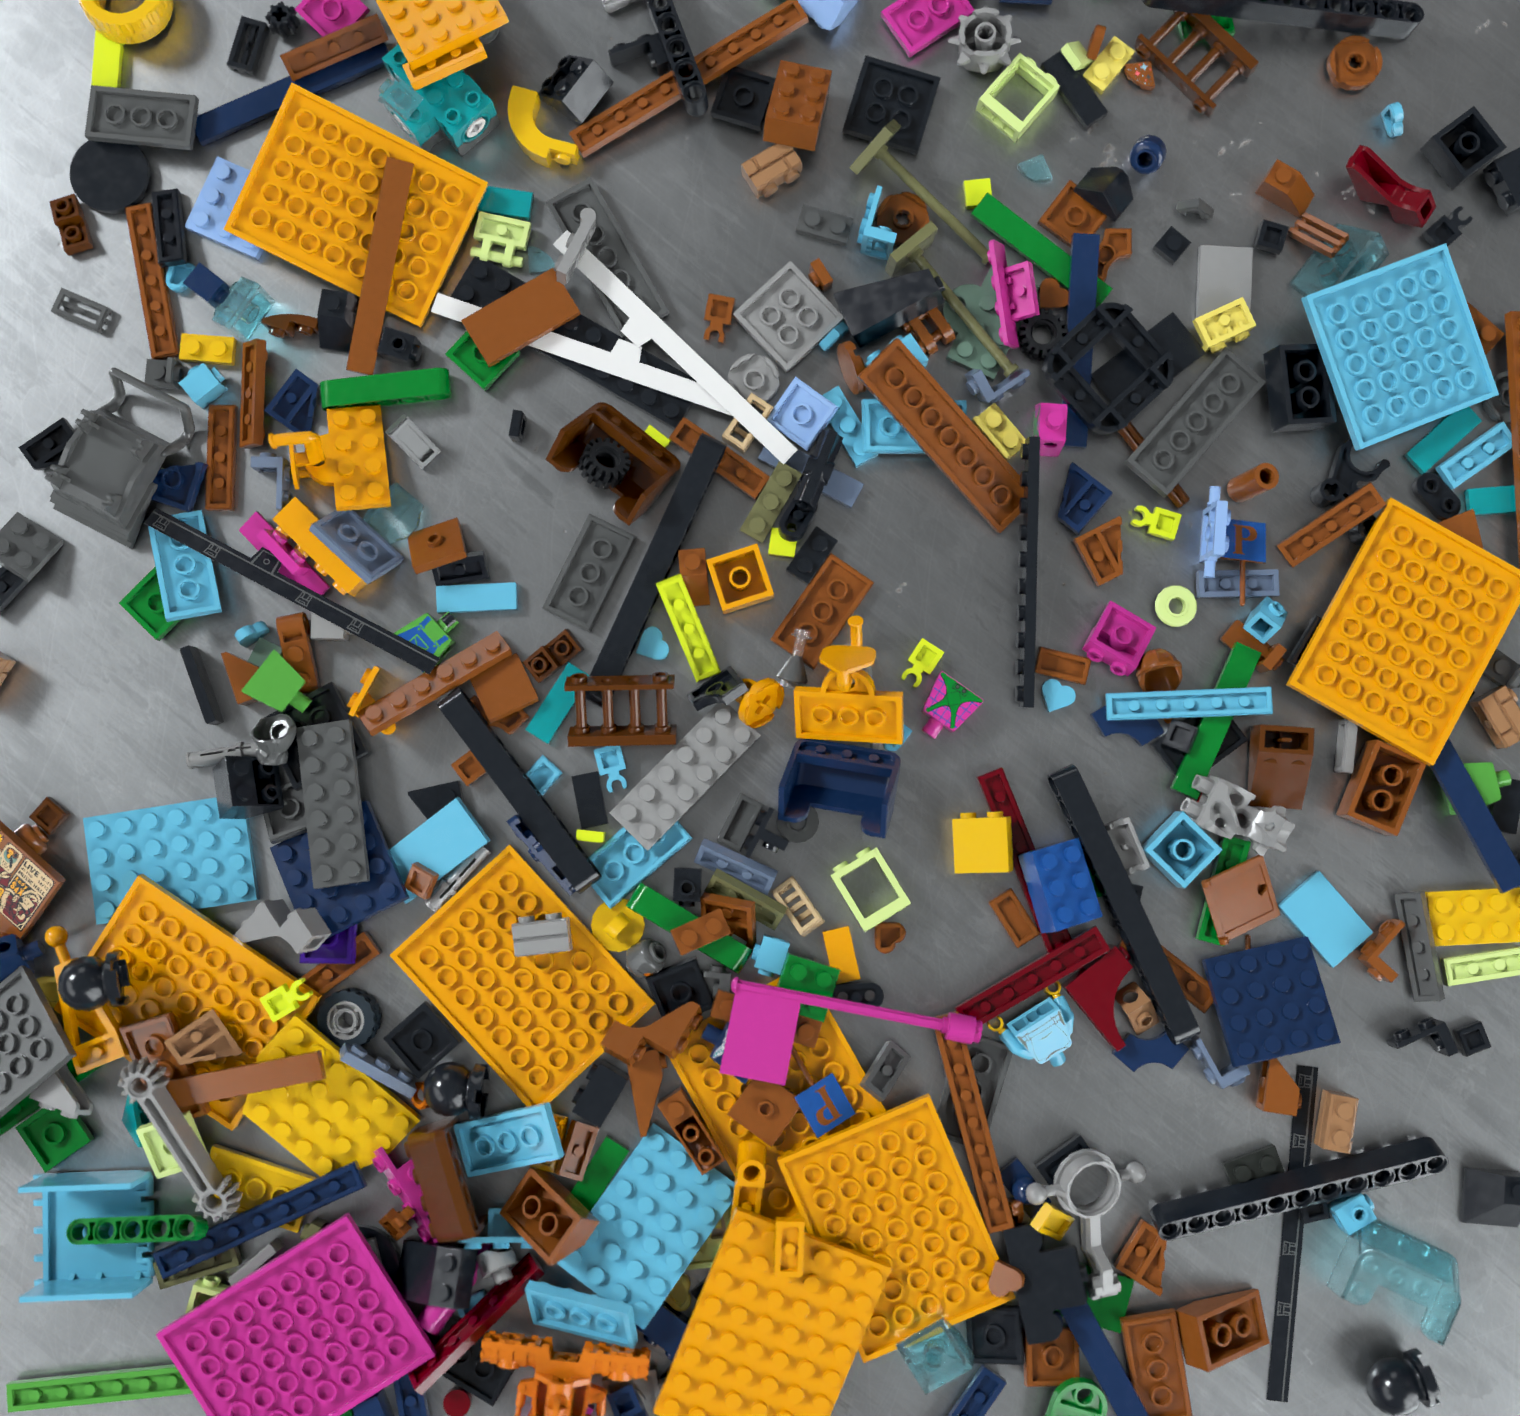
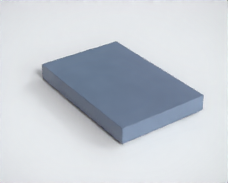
[309,510,404,585]

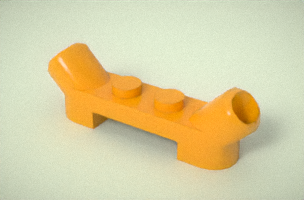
[730,1140,766,1220]

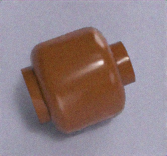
[13,824,50,855]

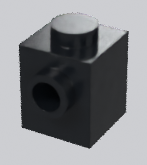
[377,326,422,368]
[673,867,702,907]

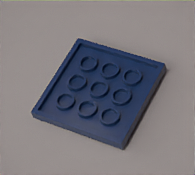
[270,800,409,939]
[1202,936,1341,1068]

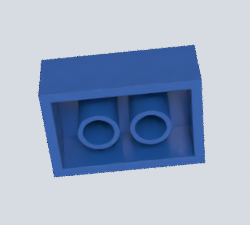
[1018,838,1103,933]

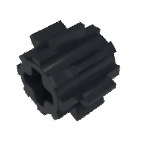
[265,2,301,39]

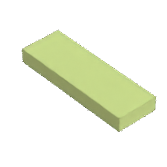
[1440,946,1520,986]

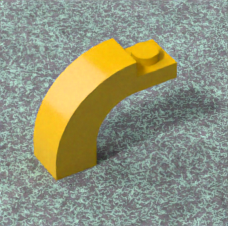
[508,85,580,168]

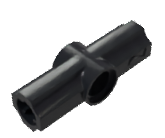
[793,429,843,511]

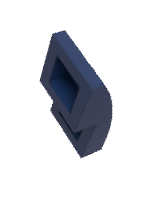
[607,1383,649,1416]

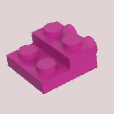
[1082,600,1157,676]

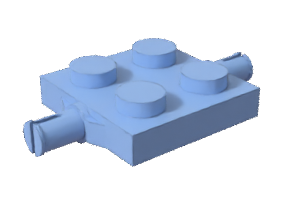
[1199,486,1231,578]

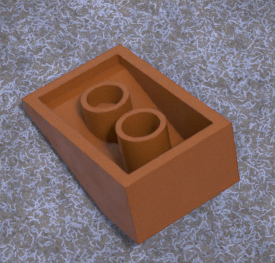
[1175,1288,1270,1372]

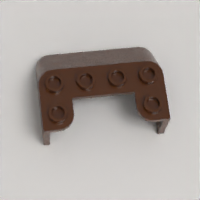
[545,402,681,526]
[404,1115,488,1243]

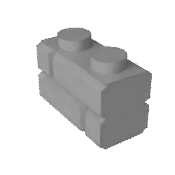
[512,912,572,957]

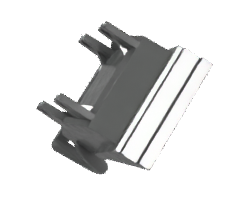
[45,368,195,549]

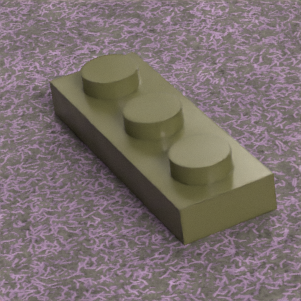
[740,461,802,543]
[705,868,788,931]
[153,1246,243,1290]

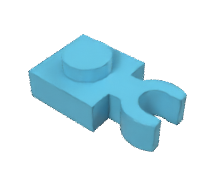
[593,746,628,793]

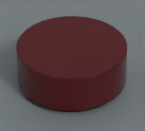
[443,1386,472,1416]

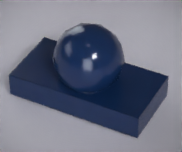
[1000,1157,1052,1219]

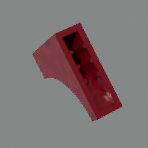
[1061,944,1133,1052]

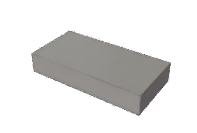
[1334,719,1358,774]
[228,1238,284,1285]

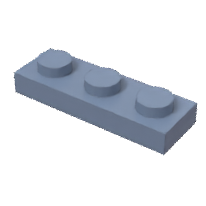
[1196,569,1280,598]
[694,838,778,895]
[339,1043,417,1099]

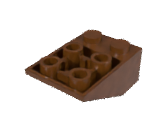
[1248,724,1315,810]

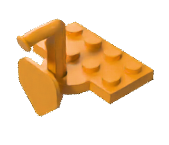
[268,405,391,511]
[794,615,904,745]

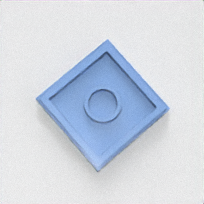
[767,377,839,452]

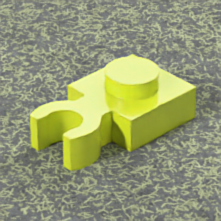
[1130,506,1182,541]
[901,638,945,688]
[259,978,314,1023]

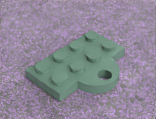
[942,265,1040,382]

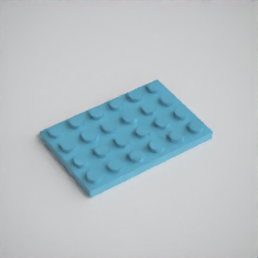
[83,797,260,925]
[557,1123,735,1330]

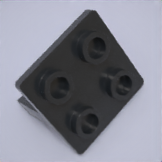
[743,807,789,858]

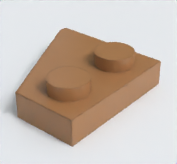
[164,1009,243,1065]

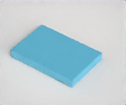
[1278,871,1374,968]

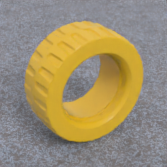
[78,0,173,44]

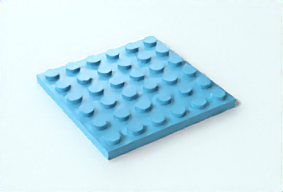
[1301,243,1499,451]

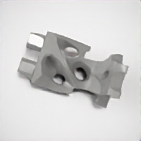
[1180,775,1295,856]

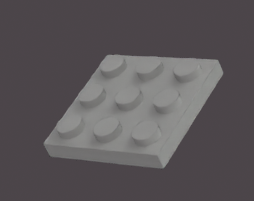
[733,261,844,373]

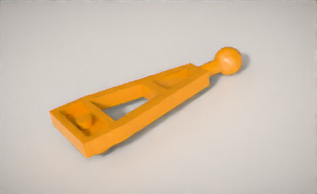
[45,926,129,1075]

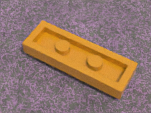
[402,38,488,91]

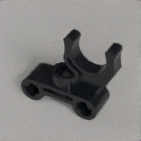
[1310,437,1390,545]

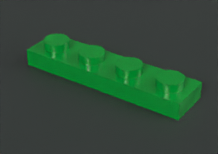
[1195,837,1251,946]

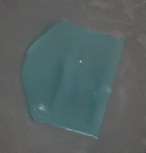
[363,482,424,545]

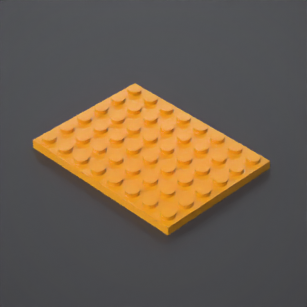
[224,83,489,328]
[1286,498,1520,766]
[389,844,656,1107]
[53,874,322,1131]
[669,976,886,1221]
[777,1093,1016,1363]
[653,1206,892,1416]

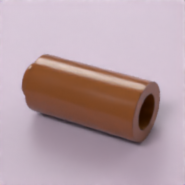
[1227,463,1279,503]

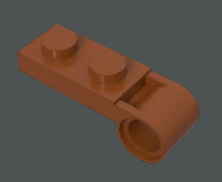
[276,612,321,693]

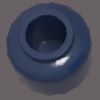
[1129,135,1167,174]

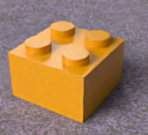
[706,543,774,615]

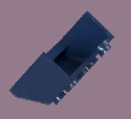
[778,739,901,838]

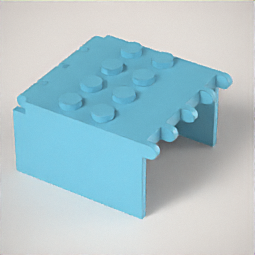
[18,1170,155,1303]

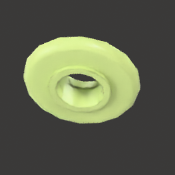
[1155,585,1197,627]

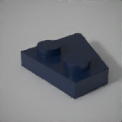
[264,369,319,432]
[1057,462,1113,535]

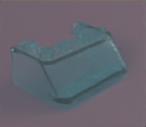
[1326,1219,1461,1346]

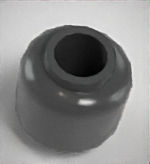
[625,939,666,979]

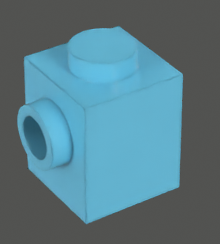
[179,363,228,409]
[1243,596,1288,644]
[751,934,790,978]
[1327,1193,1377,1236]

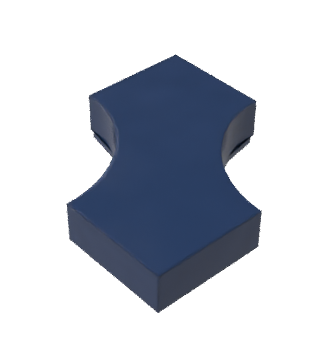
[1090,705,1165,746]
[1112,1031,1189,1072]

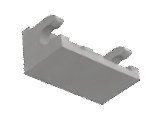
[1104,817,1150,876]

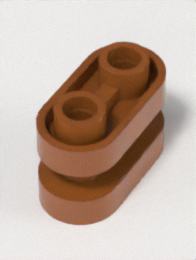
[900,307,956,357]

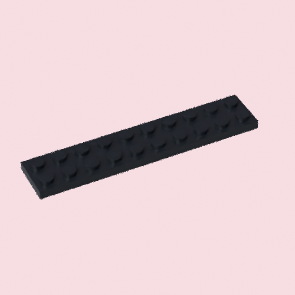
[450,256,697,430]

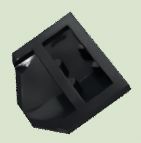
[1073,167,1133,222]

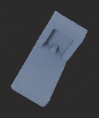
[965,369,1031,404]
[250,452,293,512]
[1190,1036,1251,1089]

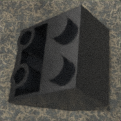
[538,55,614,123]
[213,756,284,819]

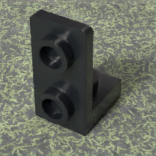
[608,33,669,77]
[1386,1017,1459,1056]

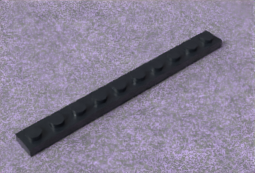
[1015,436,1040,708]

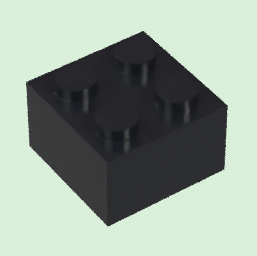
[1420,106,1507,190]

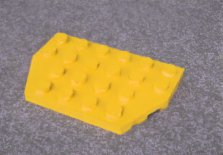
[242,1013,422,1176]

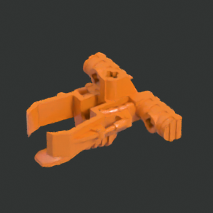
[480,1330,651,1416]

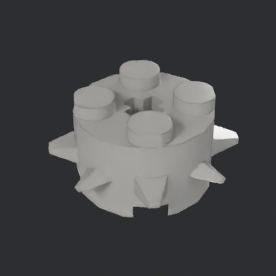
[948,6,1021,74]

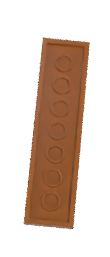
[857,338,1024,533]

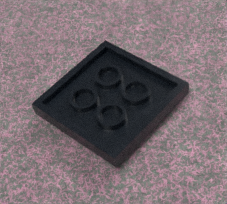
[842,55,941,155]
[264,682,369,791]

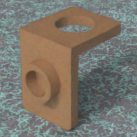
[1115,982,1159,1035]

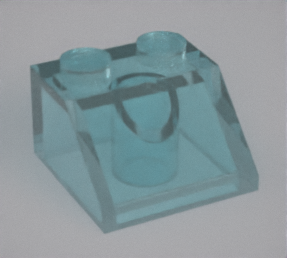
[212,276,276,343]
[896,1317,974,1395]

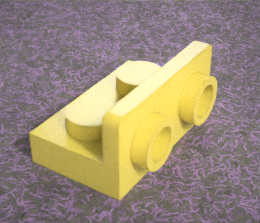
[1192,297,1257,354]
[971,403,1026,461]

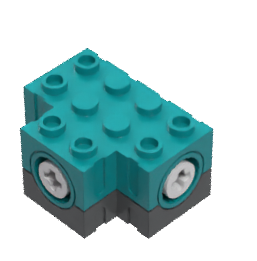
[379,44,500,157]

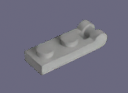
[554,208,596,285]

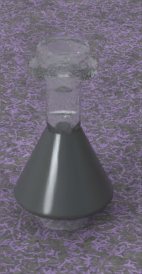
[777,628,812,689]

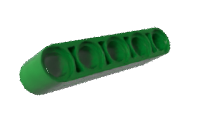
[320,368,451,411]
[626,883,753,974]
[66,1214,209,1245]

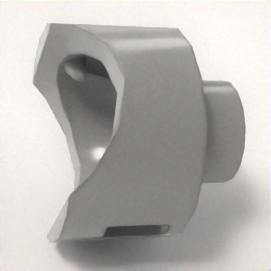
[477,1244,518,1285]

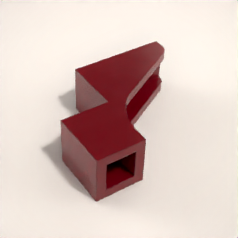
[1345,145,1436,228]

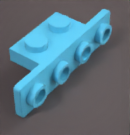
[459,1208,532,1249]

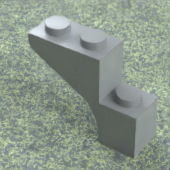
[234,899,331,954]
[29,1064,93,1119]

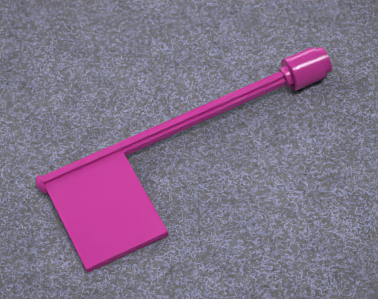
[719,977,983,1085]

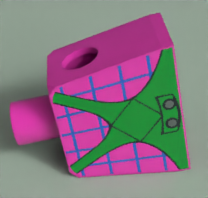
[1033,403,1068,457]
[921,671,984,739]

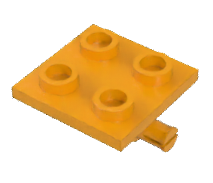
[347,666,396,735]

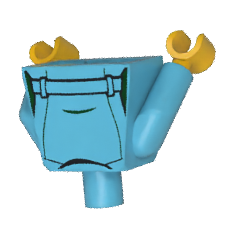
[987,981,1074,1067]

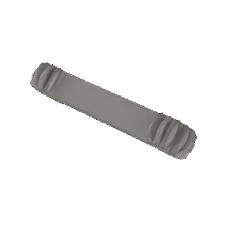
[118,1056,243,1223]

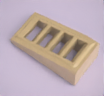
[722,392,774,454]
[771,876,825,937]

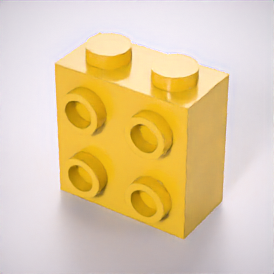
[952,811,1014,873]

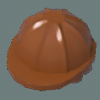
[1135,648,1182,724]

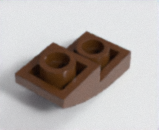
[49,193,94,256]
[261,314,319,339]
[522,629,585,683]

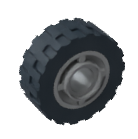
[316,988,381,1049]

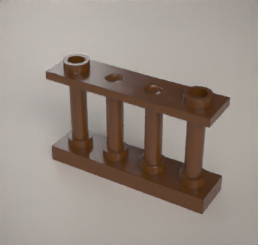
[1134,11,1259,117]
[564,672,677,747]

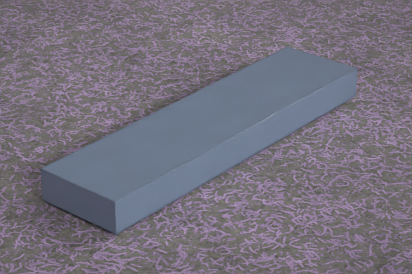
[758,446,864,509]

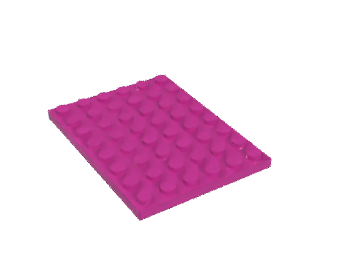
[155,1213,437,1416]

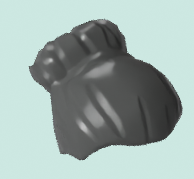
[251,714,296,765]

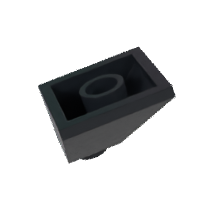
[317,289,360,353]
[1461,1167,1520,1227]

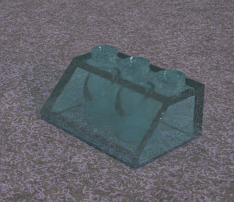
[1289,223,1389,297]

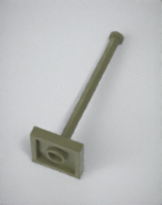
[849,119,989,265]
[885,221,1019,378]

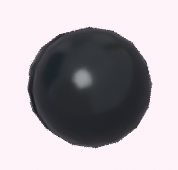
[58,951,130,1011]
[423,1062,490,1119]
[1365,1348,1441,1416]

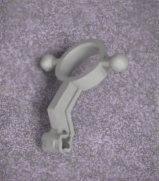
[1025,1149,1147,1300]

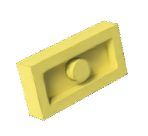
[1082,36,1135,95]

